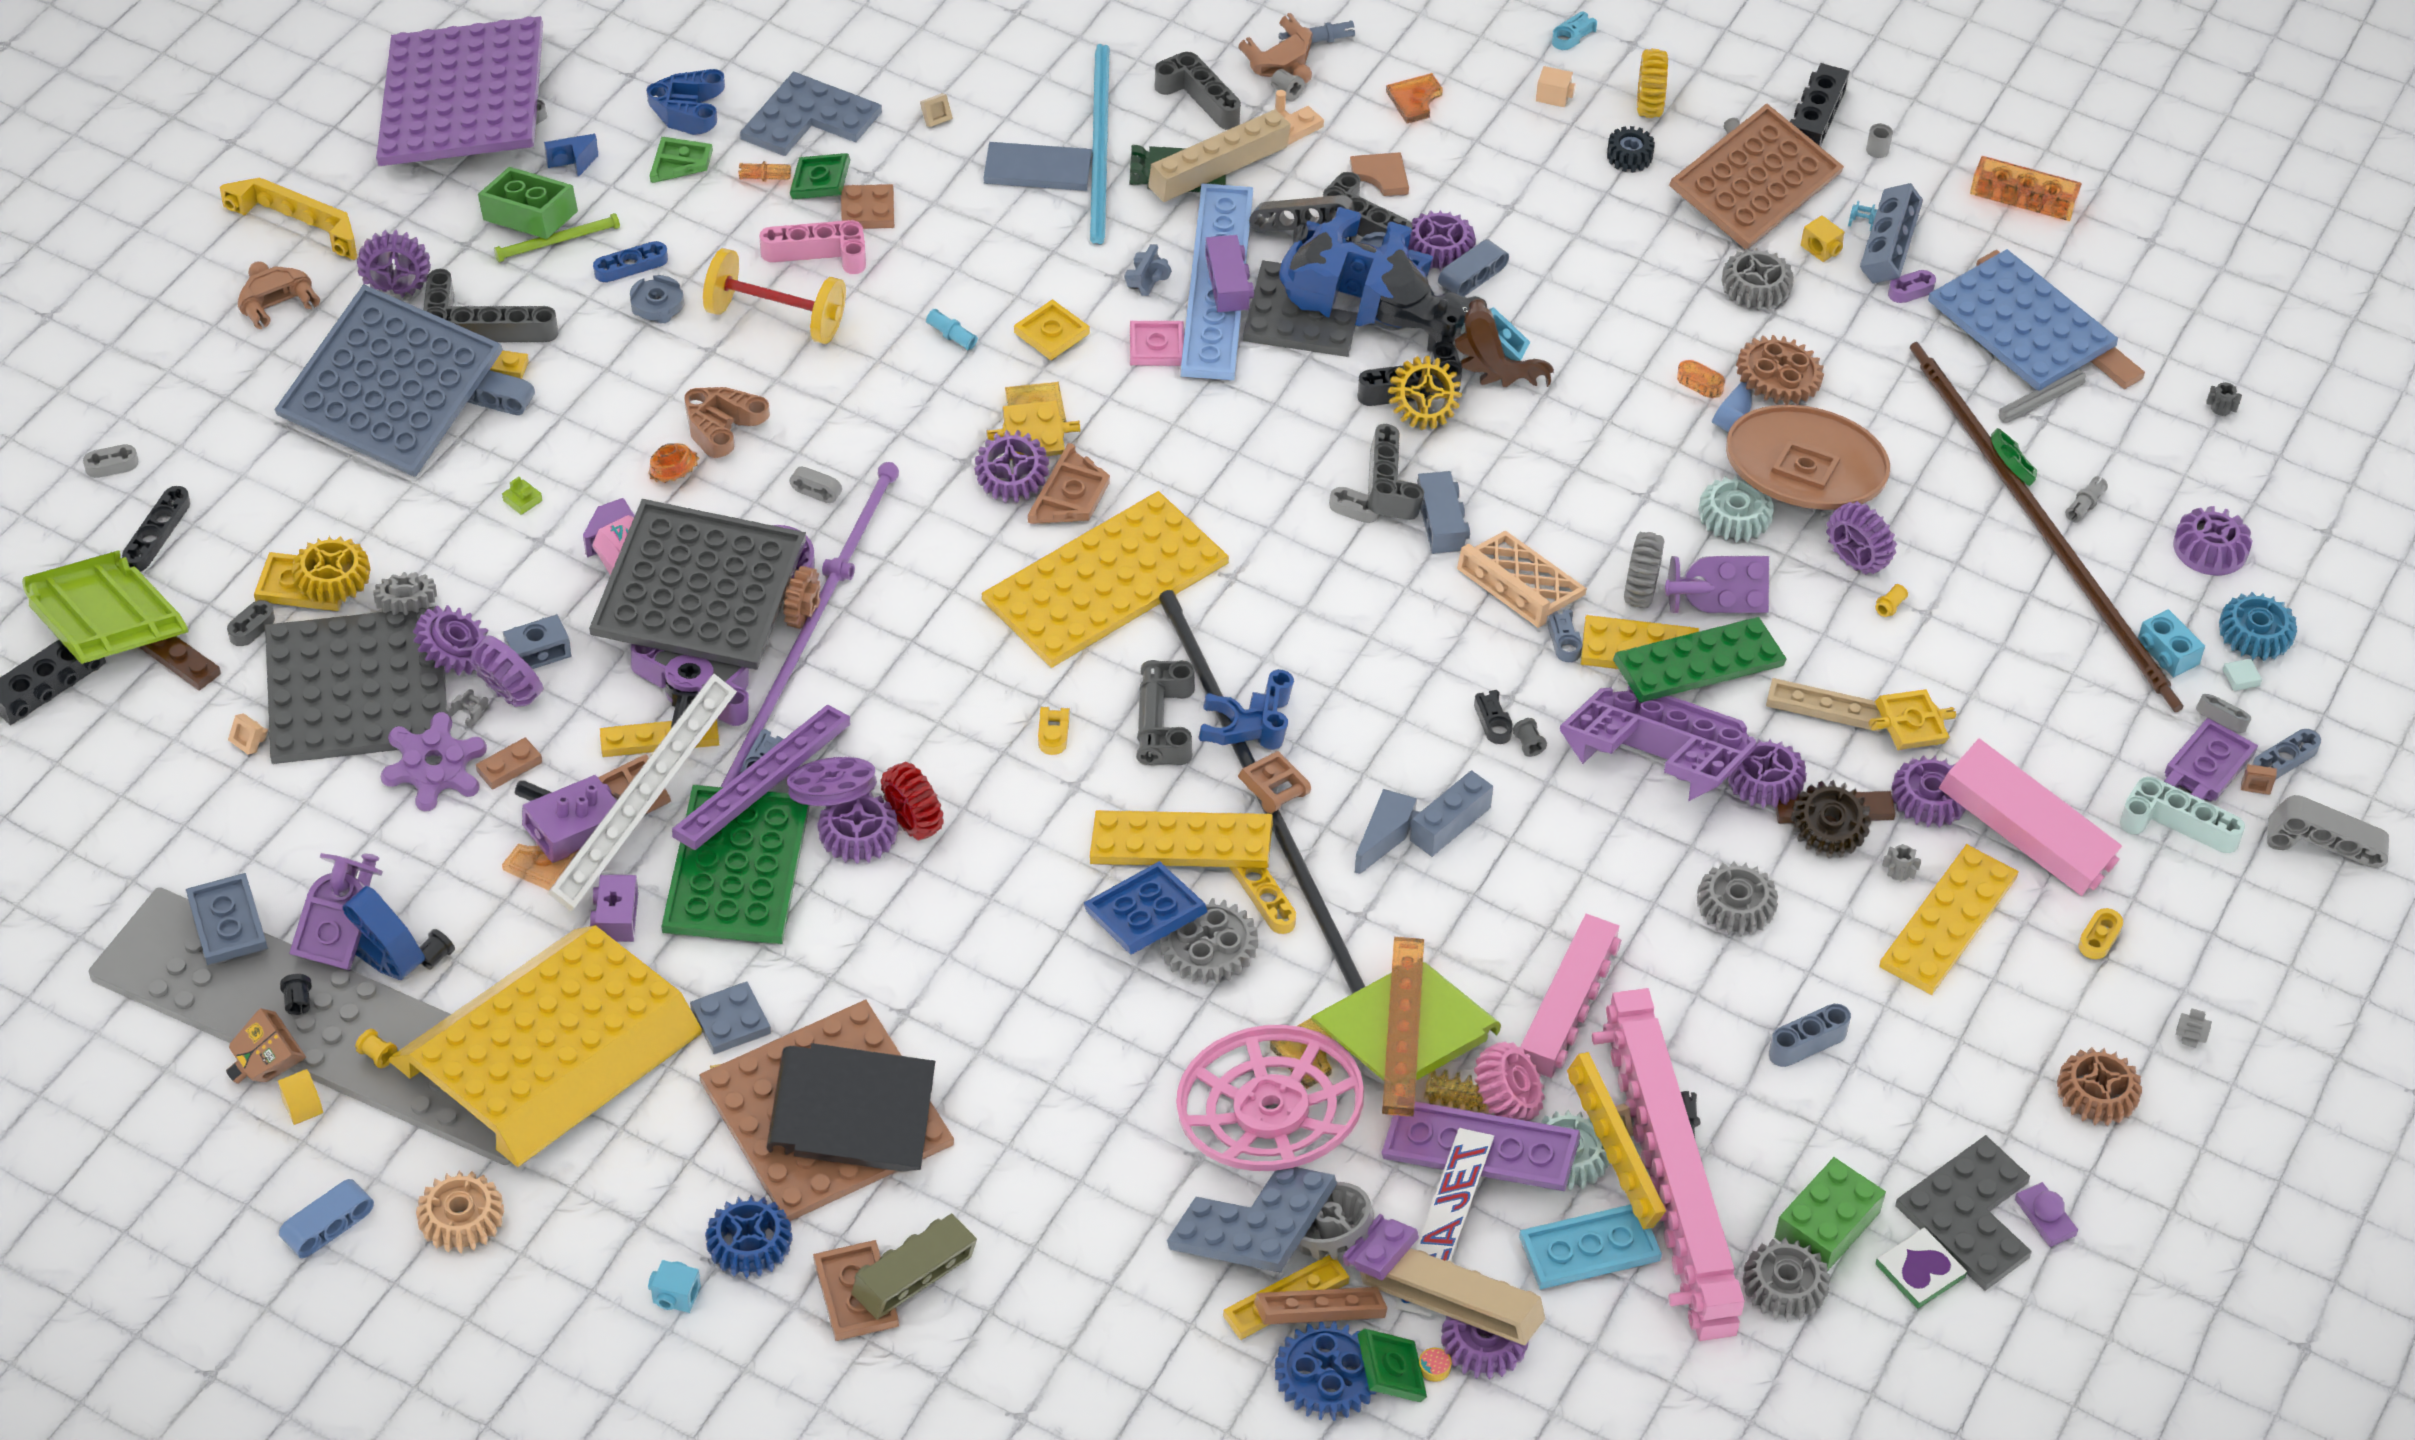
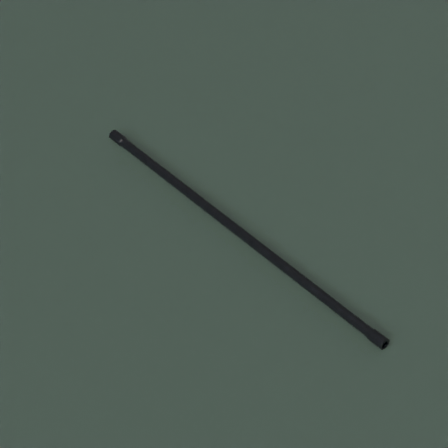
[1159,590,1366,994]

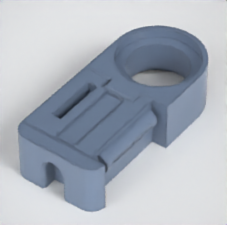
[1547,609,1582,662]
[740,729,783,774]

